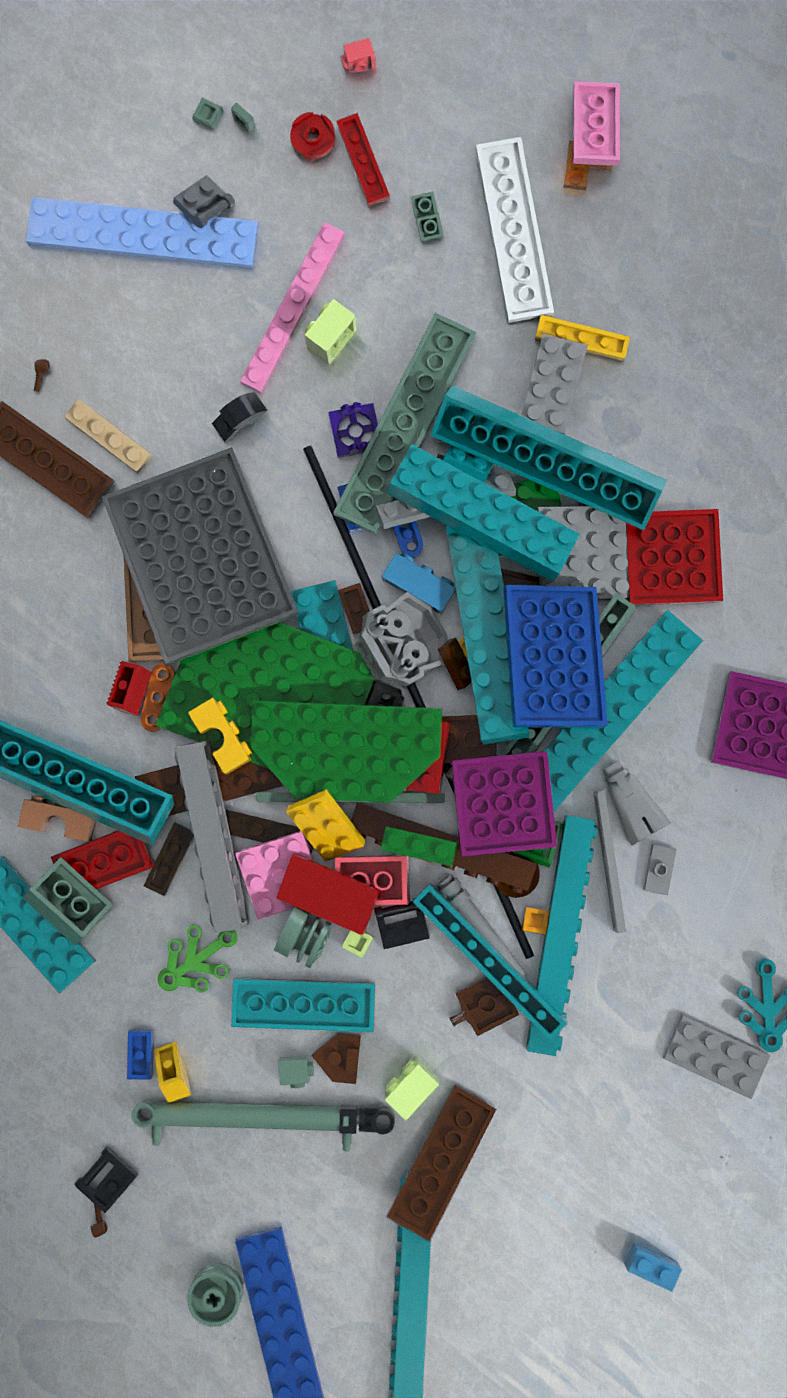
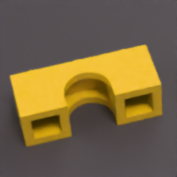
[188,698,252,774]

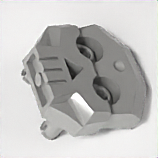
[354,592,448,688]

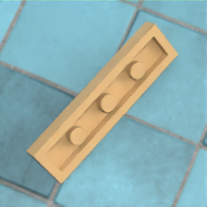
[64,399,152,473]

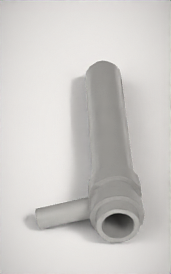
[436,874,527,979]

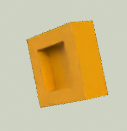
[522,907,550,935]

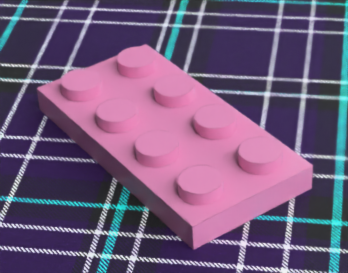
[573,81,620,166]

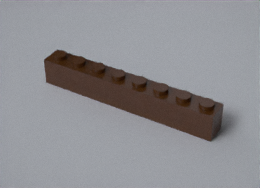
[351,802,537,894]

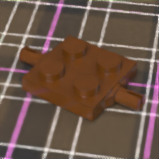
[449,977,519,1036]

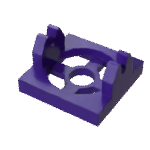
[328,402,378,458]

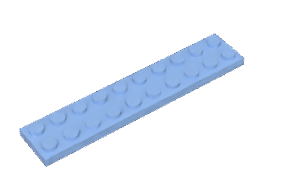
[26,197,258,268]

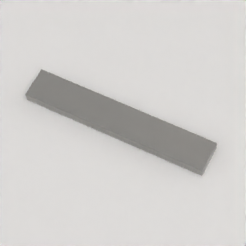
[593,790,626,933]

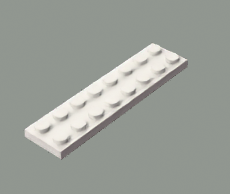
[476,137,554,323]

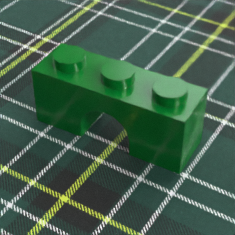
[381,827,458,866]

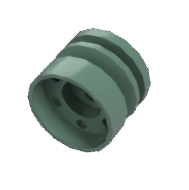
[274,907,332,968]

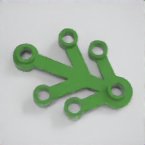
[157,925,238,993]

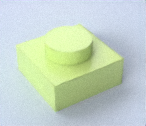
[342,931,374,958]

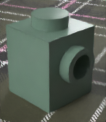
[278,1056,314,1088]

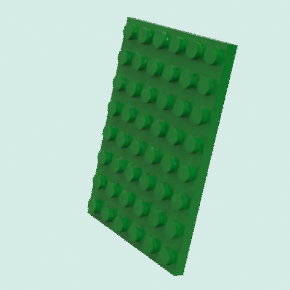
[156,622,375,769]

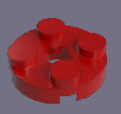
[290,112,335,161]

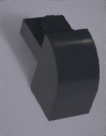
[212,392,267,442]

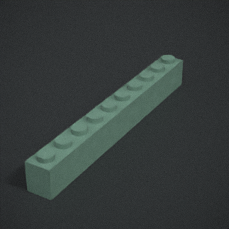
[500,593,635,756]

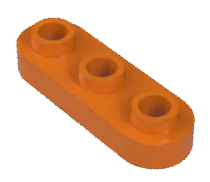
[141,663,175,732]

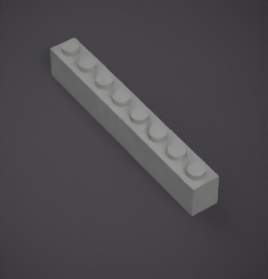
[175,740,249,933]

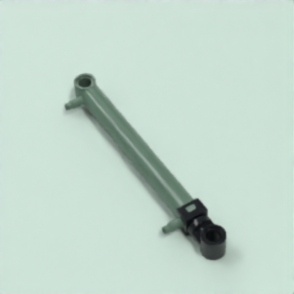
[131,1099,395,1151]

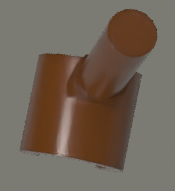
[34,359,50,392]
[90,1204,108,1238]

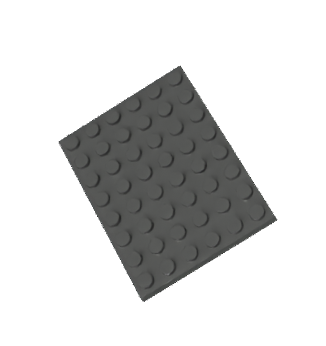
[102,447,299,666]

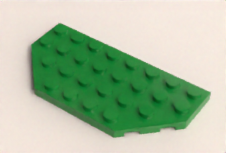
[251,701,443,803]

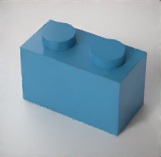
[624,1241,682,1292]

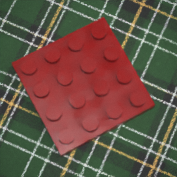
[626,509,723,605]

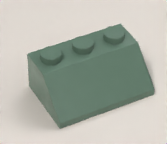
[23,857,113,946]

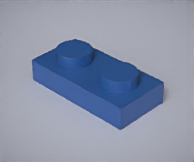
[127,1030,153,1080]

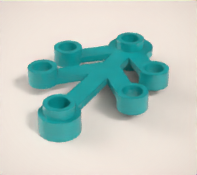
[737,958,787,1052]

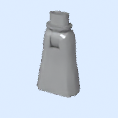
[603,761,671,846]

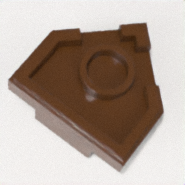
[311,1033,361,1084]

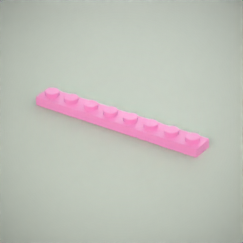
[240,222,345,394]

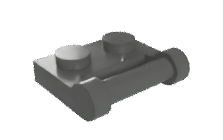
[173,175,235,228]

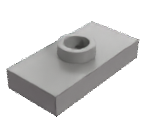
[644,844,677,895]

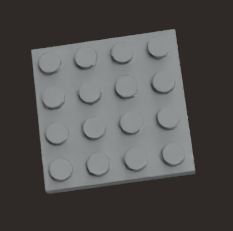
[536,506,629,600]

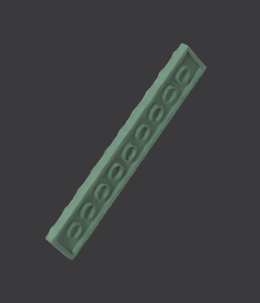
[333,313,476,535]

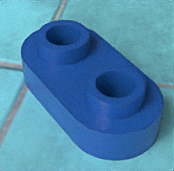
[393,521,423,558]

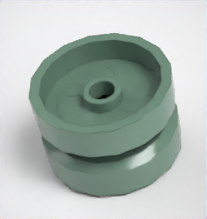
[187,1263,243,1327]

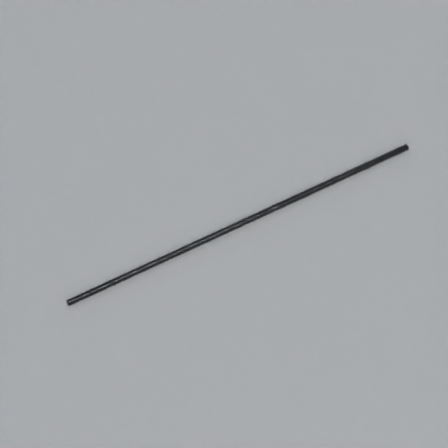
[303,445,535,959]

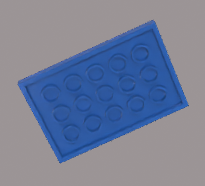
[503,585,608,727]

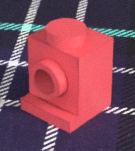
[341,38,376,73]

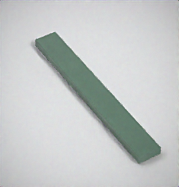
[256,792,445,803]

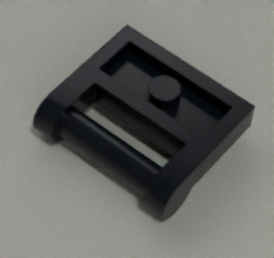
[374,898,430,950]
[74,1146,138,1213]

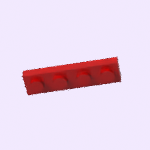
[336,113,390,206]

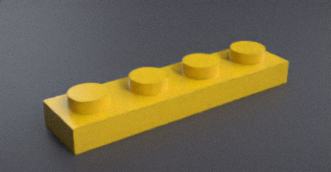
[535,315,630,361]

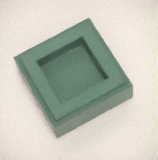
[192,98,223,130]
[231,102,255,132]

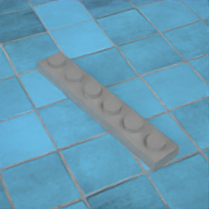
[376,472,516,529]

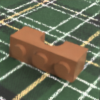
[18,796,96,842]

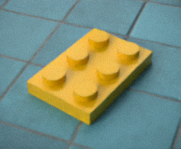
[286,790,365,862]

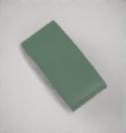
[411,192,444,242]

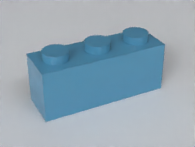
[382,553,456,615]

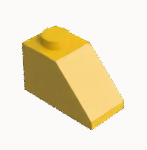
[154,1042,191,1103]

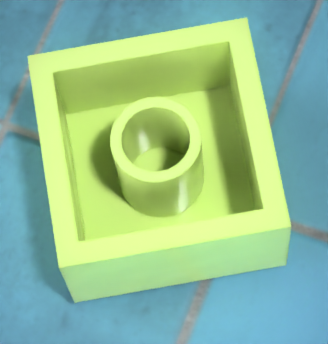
[305,299,357,365]
[385,1057,439,1120]

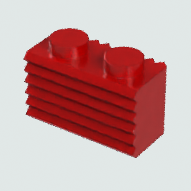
[106,661,152,716]

